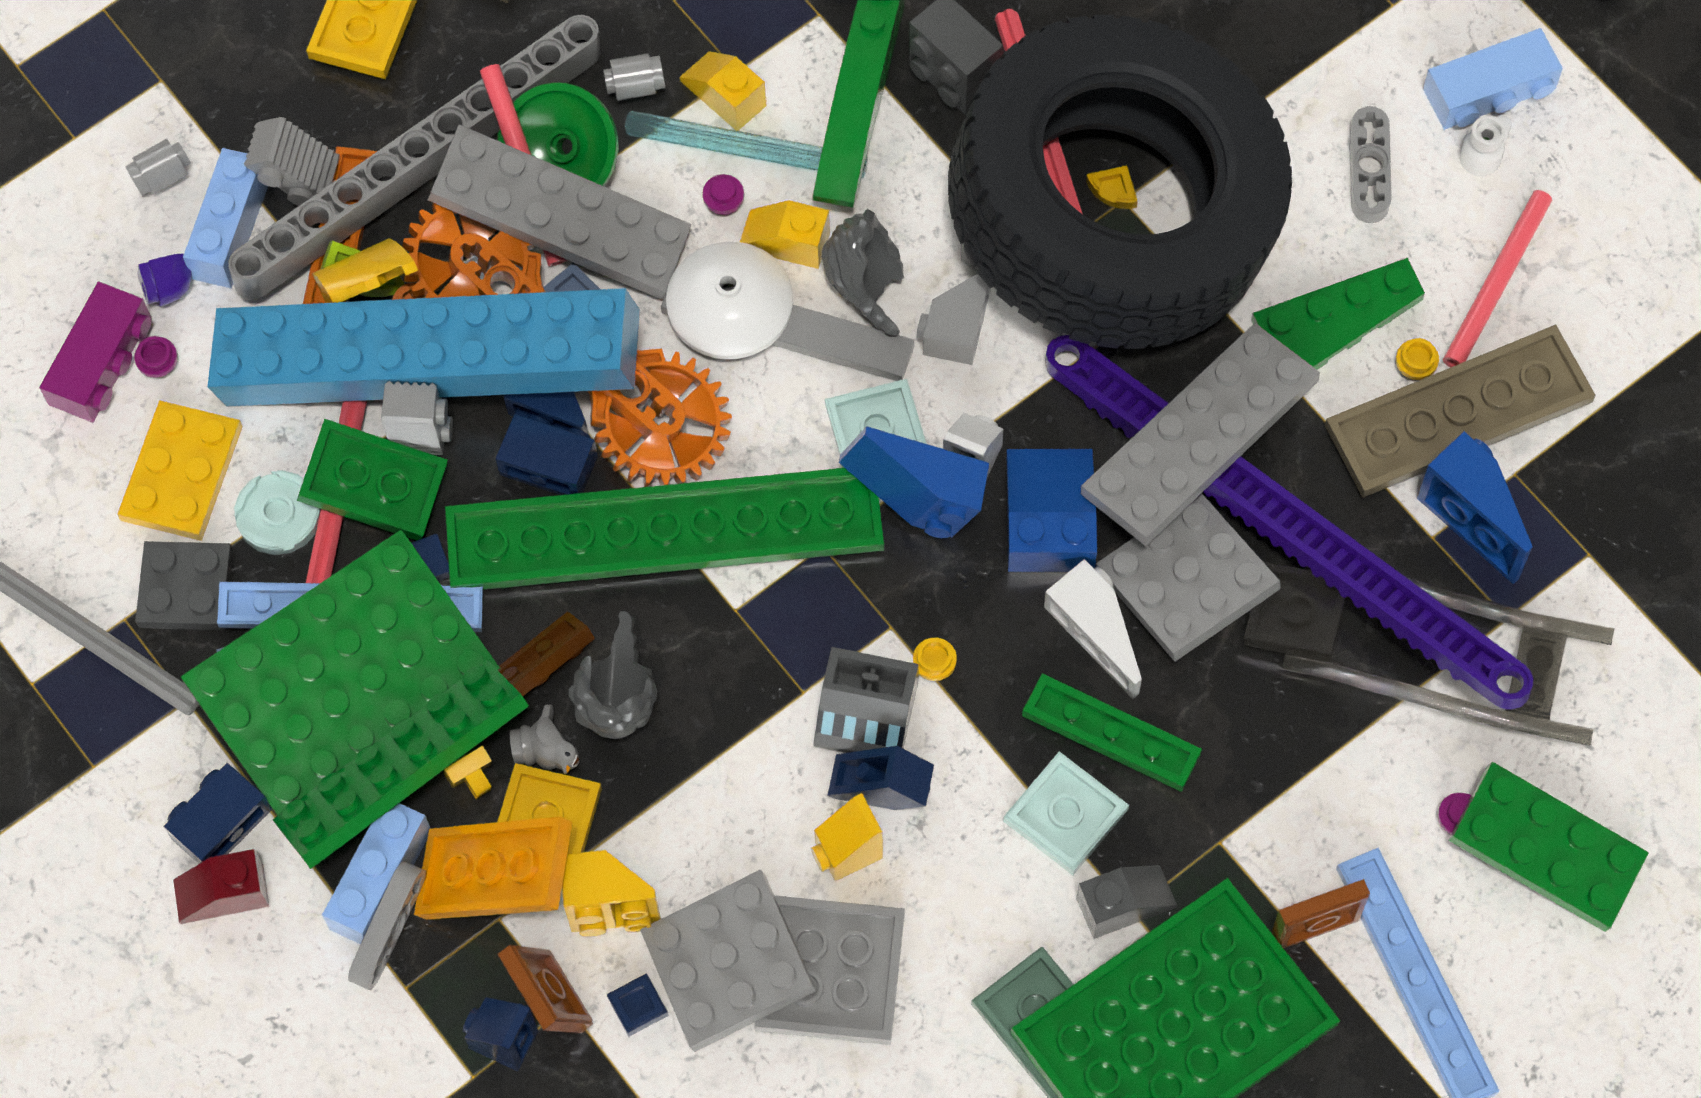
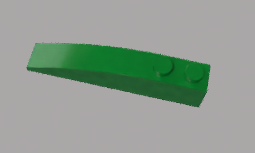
[813,0,904,208]

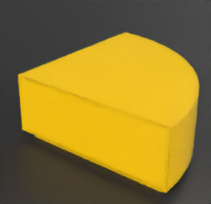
[1086,165,1138,209]

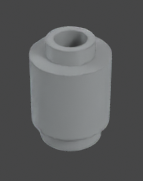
[603,53,665,101]
[125,139,191,195]

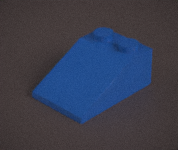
[839,426,989,538]
[1417,431,1533,584]
[1007,449,1097,572]

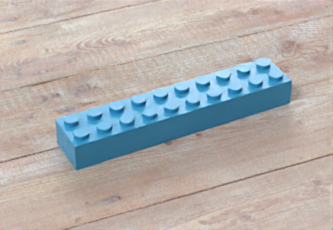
[207,288,640,406]

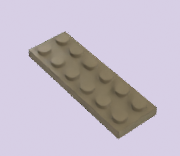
[1324,324,1596,498]

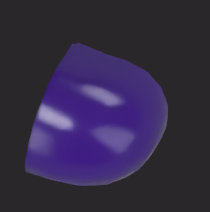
[137,254,193,307]

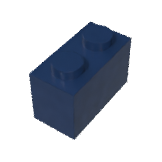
[495,414,598,495]
[163,763,272,864]

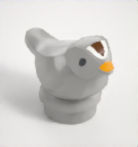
[510,704,580,774]

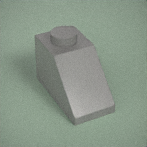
[917,274,991,365]

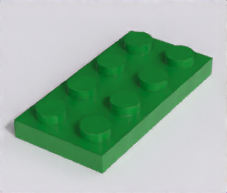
[1448,761,1649,932]

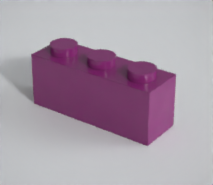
[39,281,152,423]

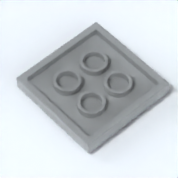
[1096,493,1281,662]
[640,869,817,1052]
[754,895,905,1045]

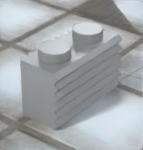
[243,117,340,206]
[381,381,453,455]

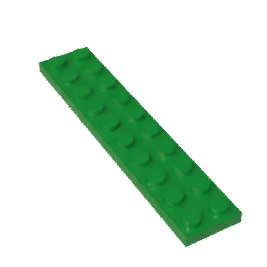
[445,468,884,590]

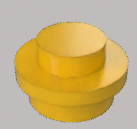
[1396,338,1439,380]
[913,638,957,681]

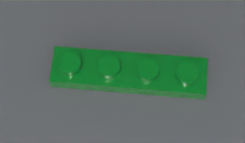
[1022,673,1202,792]

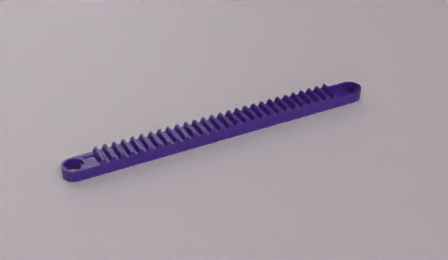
[1046,335,1533,710]

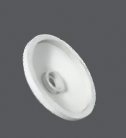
[666,242,793,359]

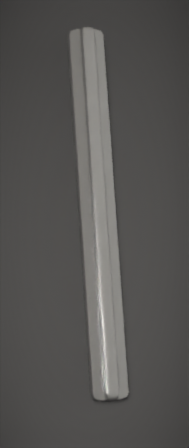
[0,562,199,715]

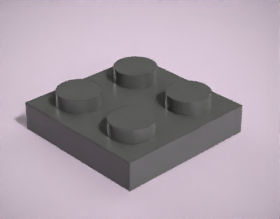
[135,541,233,630]

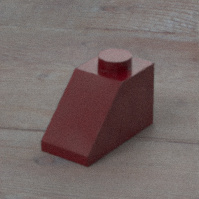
[173,849,269,924]

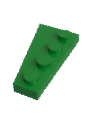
[1251,258,1425,370]

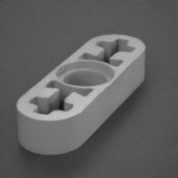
[1350,106,1391,223]
[348,861,426,990]

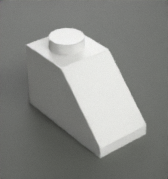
[943,413,1003,477]

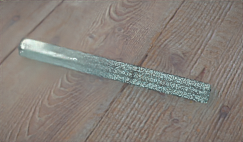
[625,111,868,178]

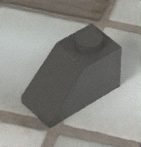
[1076,865,1177,939]

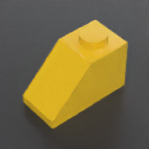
[680,51,767,132]
[740,200,830,269]
[811,793,883,881]

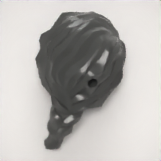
[821,209,904,336]
[569,611,657,739]

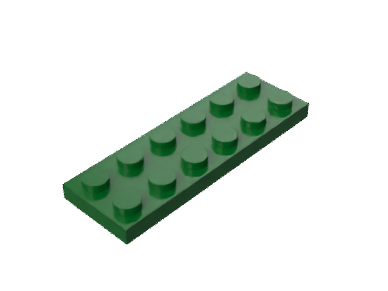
[272,660,529,869]

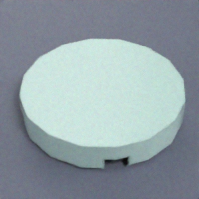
[234,470,321,555]

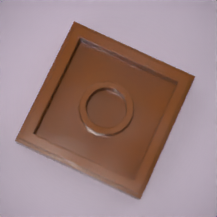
[1271,879,1370,949]
[498,945,593,1033]

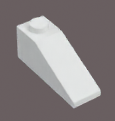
[1044,559,1142,699]

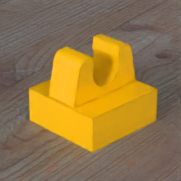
[444,746,492,799]

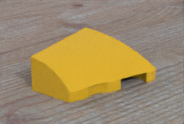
[312,239,418,303]

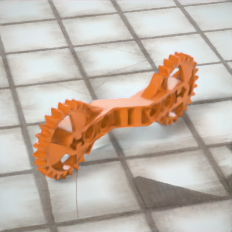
[403,203,732,487]

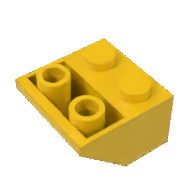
[562,850,661,937]

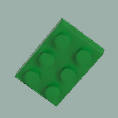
[297,418,448,541]

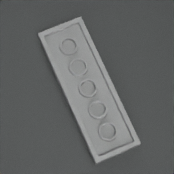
[428,124,692,300]
[1081,323,1320,546]

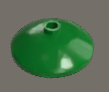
[497,83,619,186]

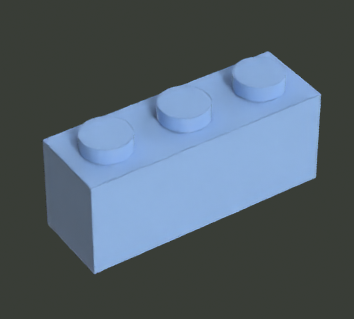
[1423,28,1563,130]
[183,148,268,289]
[322,803,431,944]

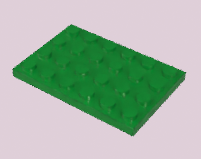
[181,530,500,816]
[1010,878,1340,1098]

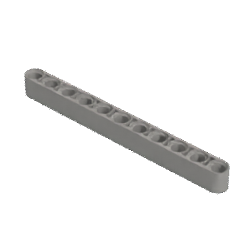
[228,15,601,300]

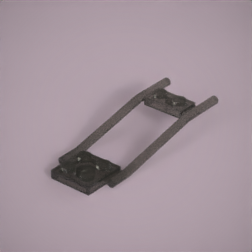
[1244,562,1615,746]

